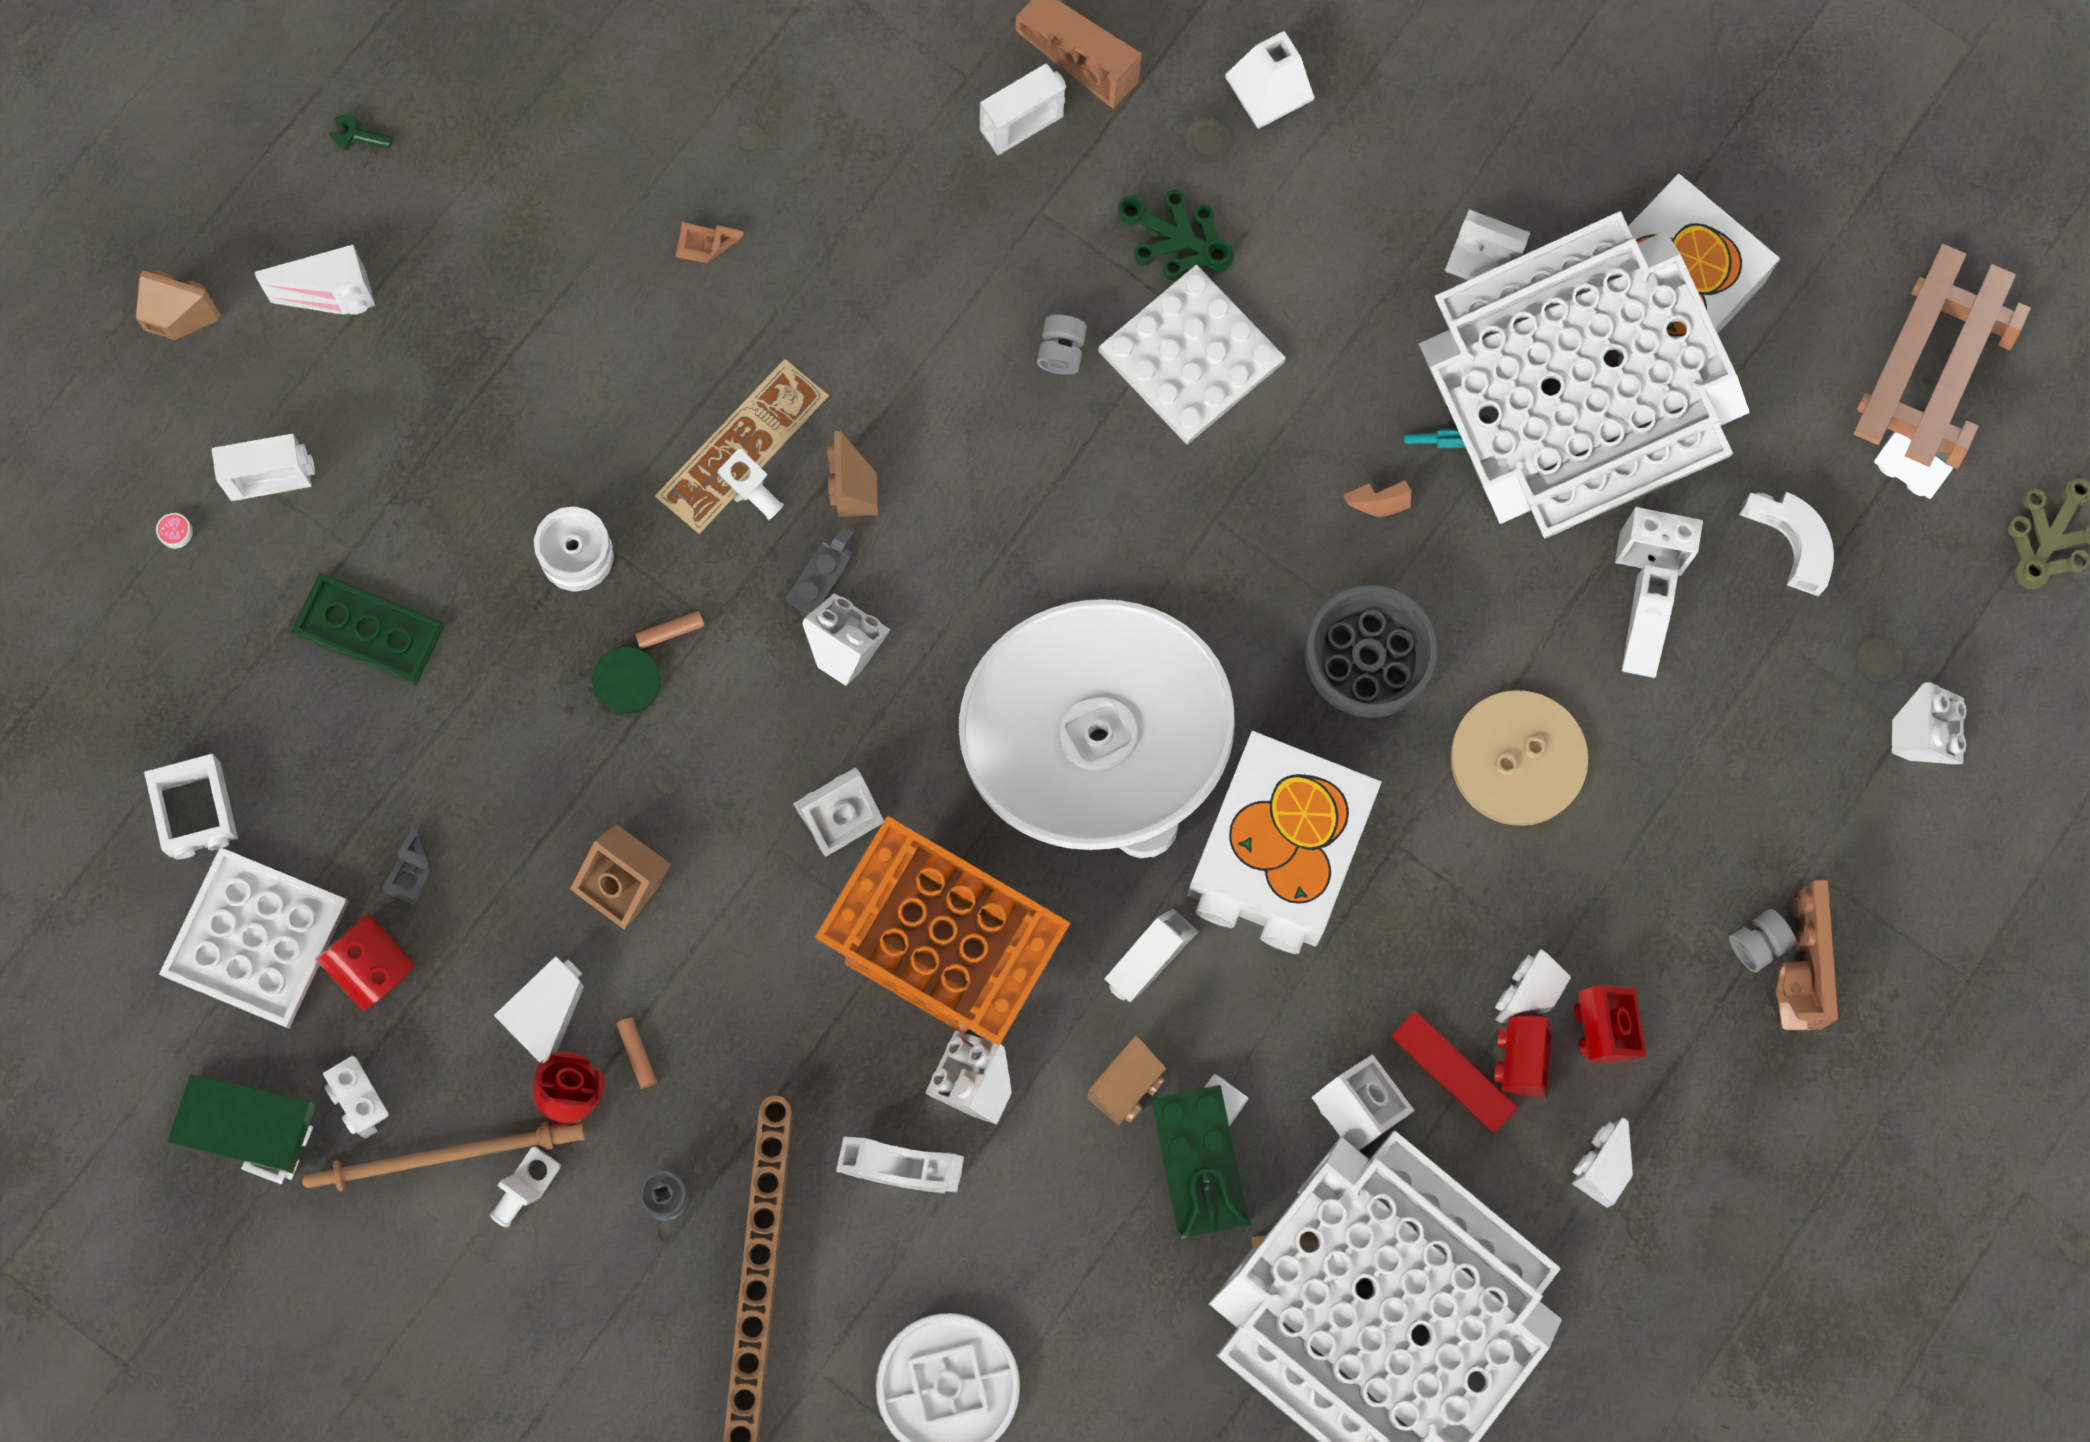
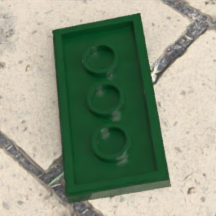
[290,573,445,686]
[167,1074,316,1174]

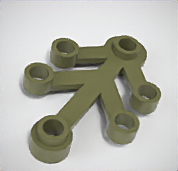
[2007,478,2090,589]

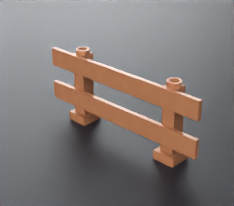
[1853,244,2031,469]

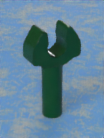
[329,114,393,150]

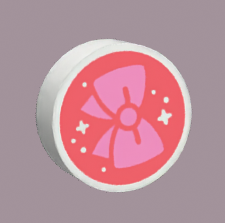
[156,513,193,549]

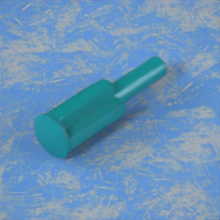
[1404,428,1465,448]

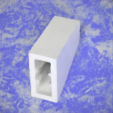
[1105,909,1199,1002]
[494,957,584,1064]

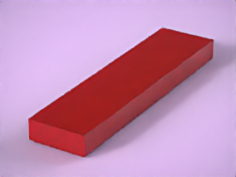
[1390,1011,1518,1134]

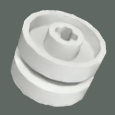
[534,506,614,592]

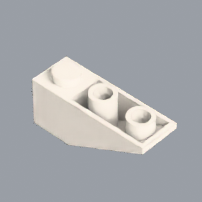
[1622,565,1679,678]

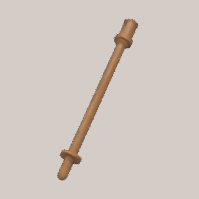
[302,1120,585,1191]

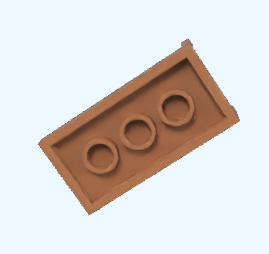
[1776,880,1838,1030]

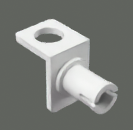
[718,449,784,520]
[490,1146,561,1227]

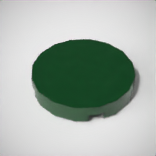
[592,646,661,714]

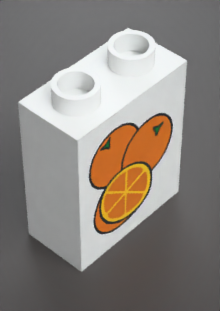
[1616,174,1780,366]
[1187,731,1382,954]

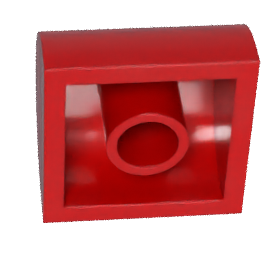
[315,912,415,1011]
[1574,985,1647,1064]
[1495,1016,1553,1099]

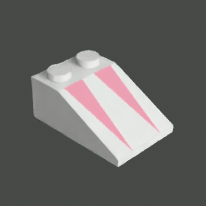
[255,245,375,314]

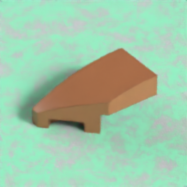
[675,222,744,263]
[1343,480,1411,517]

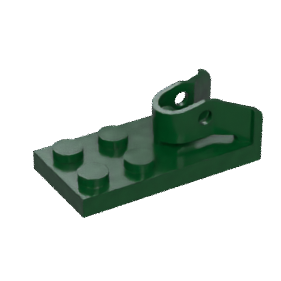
[1151,1085,1251,1240]

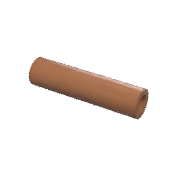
[635,611,704,649]
[617,1017,657,1089]

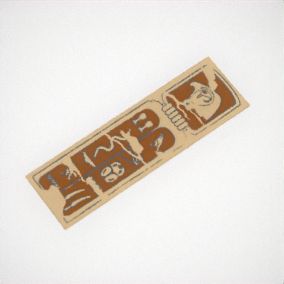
[655,359,829,534]

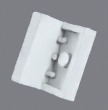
[1445,210,1530,280]
[793,767,884,857]

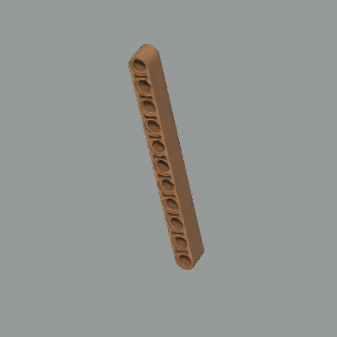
[723,1095,793,1442]

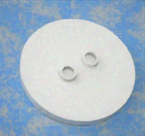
[876,1313,1020,1442]

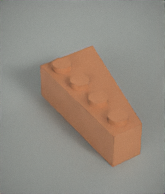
[1016,0,1142,109]

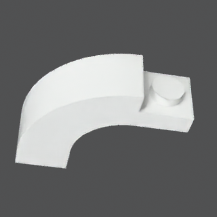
[1739,492,1834,596]
[836,1137,964,1193]

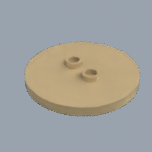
[1450,691,1588,826]

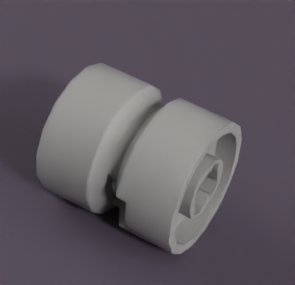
[1037,315,1087,375]
[1729,908,1796,973]

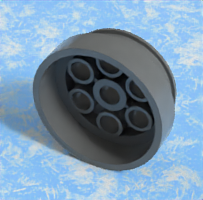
[1305,585,1437,718]

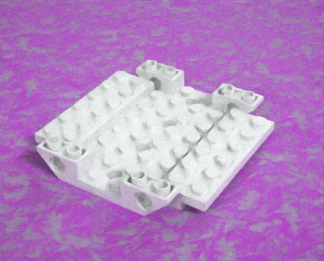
[1419,211,1750,539]
[1209,1131,1562,1442]

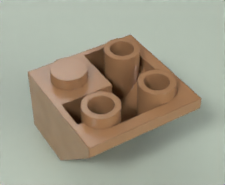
[136,270,221,340]
[828,431,878,517]

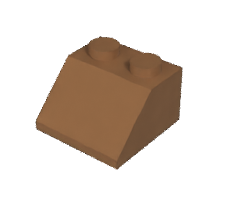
[570,824,671,930]
[1087,1035,1166,1125]

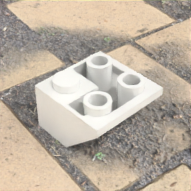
[1225,31,1314,129]
[802,593,890,686]
[1892,682,1967,764]
[1495,949,1571,1023]
[925,1030,1012,1125]
[1572,1117,1633,1208]

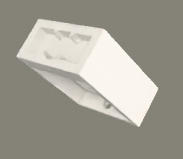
[980,63,1066,155]
[212,434,315,501]
[1615,507,1703,576]
[144,754,238,859]

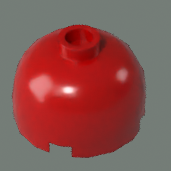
[532,1052,605,1123]

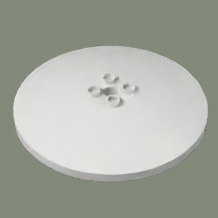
[959,599,1235,850]

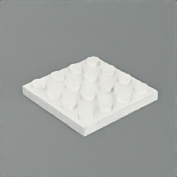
[1098,265,1286,445]
[159,847,349,1029]

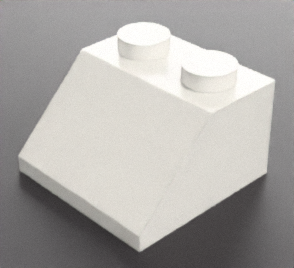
[1874,431,1953,499]
[1312,1054,1415,1151]

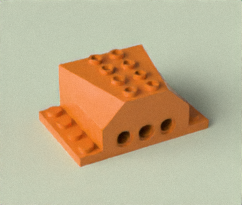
[815,816,1070,1046]

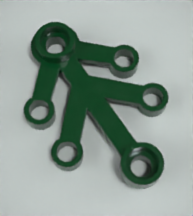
[1117,189,1234,281]

